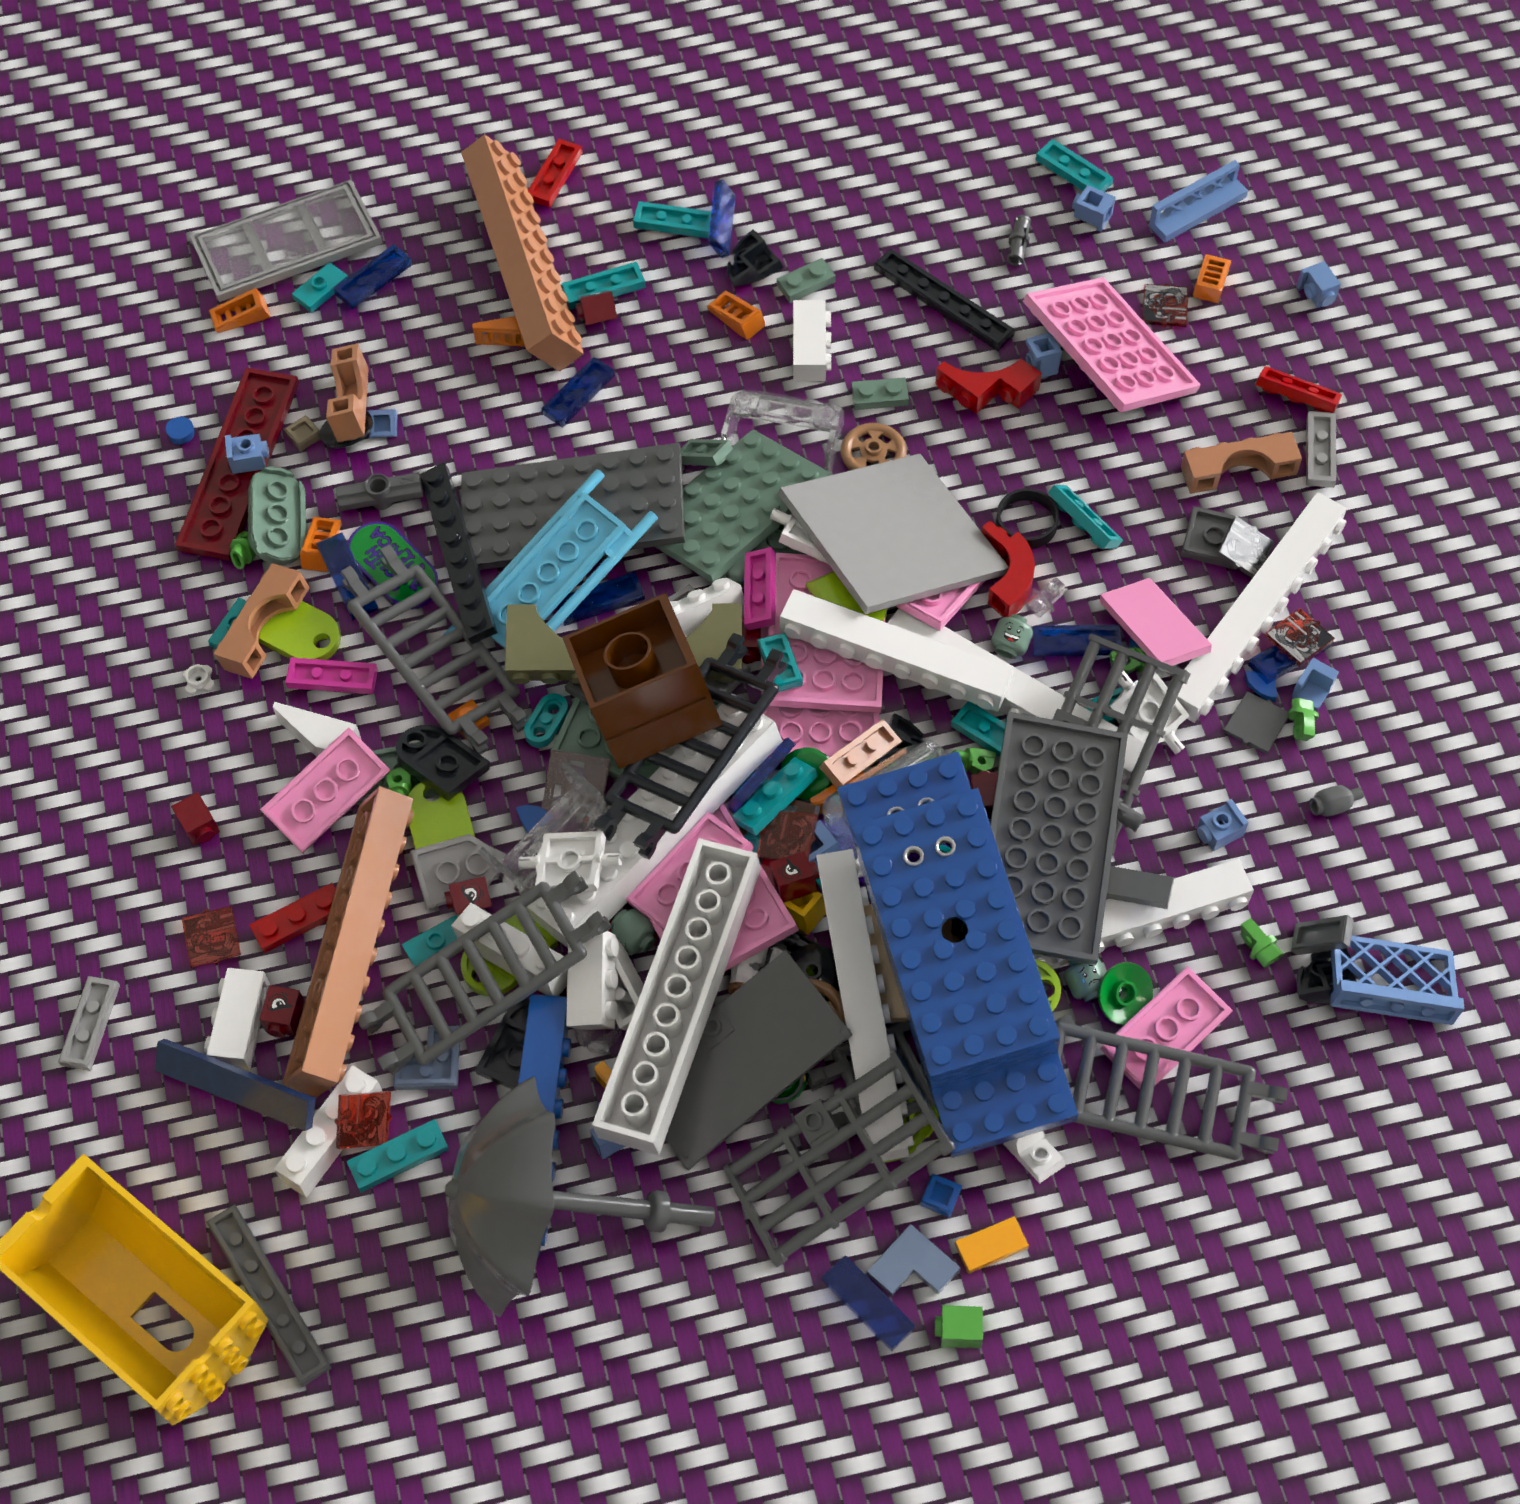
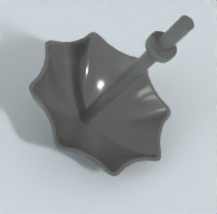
[445,1076,715,1317]

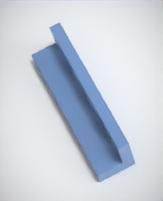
[1149,160,1248,243]

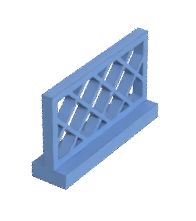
[1330,935,1465,1025]

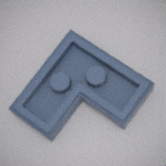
[393,1026,460,1090]
[867,1224,960,1297]

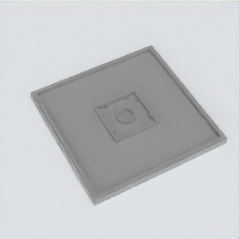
[778,454,1009,614]

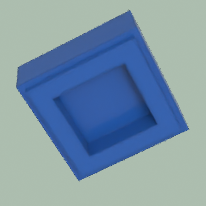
[920,1173,962,1218]

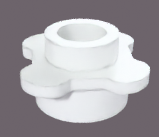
[183,664,215,694]

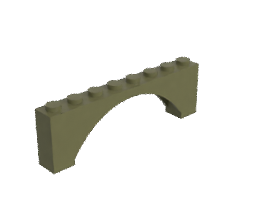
[505,603,742,684]

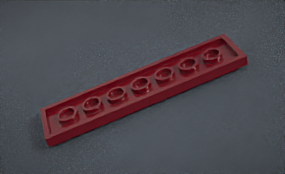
[175,367,299,561]

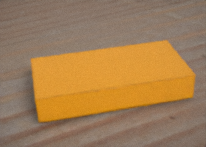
[955,1216,1029,1274]

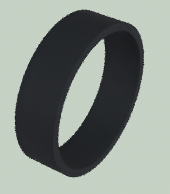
[996,488,1059,549]

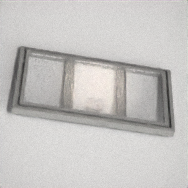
[190,180,383,302]

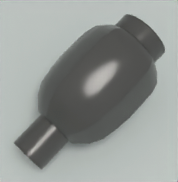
[1309,785,1364,817]

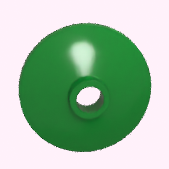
[1098,962,1153,1025]

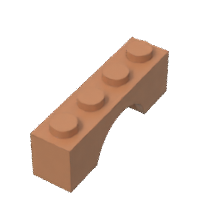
[326,343,369,442]
[1181,432,1302,494]
[214,563,310,679]

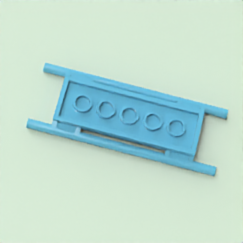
[443,469,658,682]

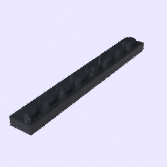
[420,462,498,645]

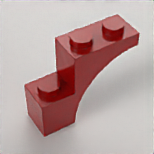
[935,358,1042,414]

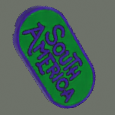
[347,522,439,610]

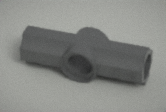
[336,472,424,511]

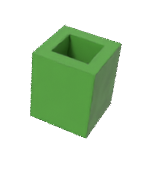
[934,1305,983,1349]

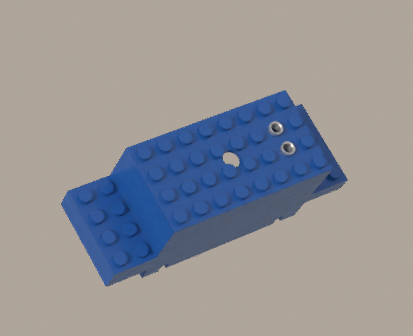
[837,751,1079,1158]

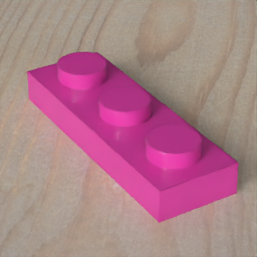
[744,547,776,631]
[285,657,378,694]

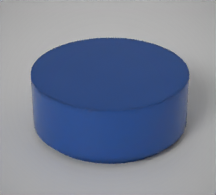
[166,417,195,444]

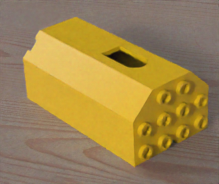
[0,1153,269,1426]

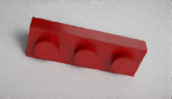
[528,139,583,208]
[1256,366,1342,413]
[249,883,336,954]

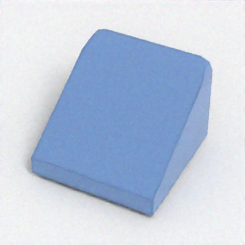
[368,409,398,438]

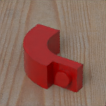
[981,521,1035,617]

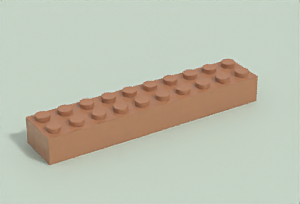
[461,134,584,372]
[282,786,414,1097]

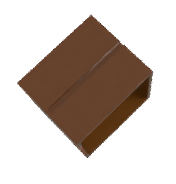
[562,593,723,769]

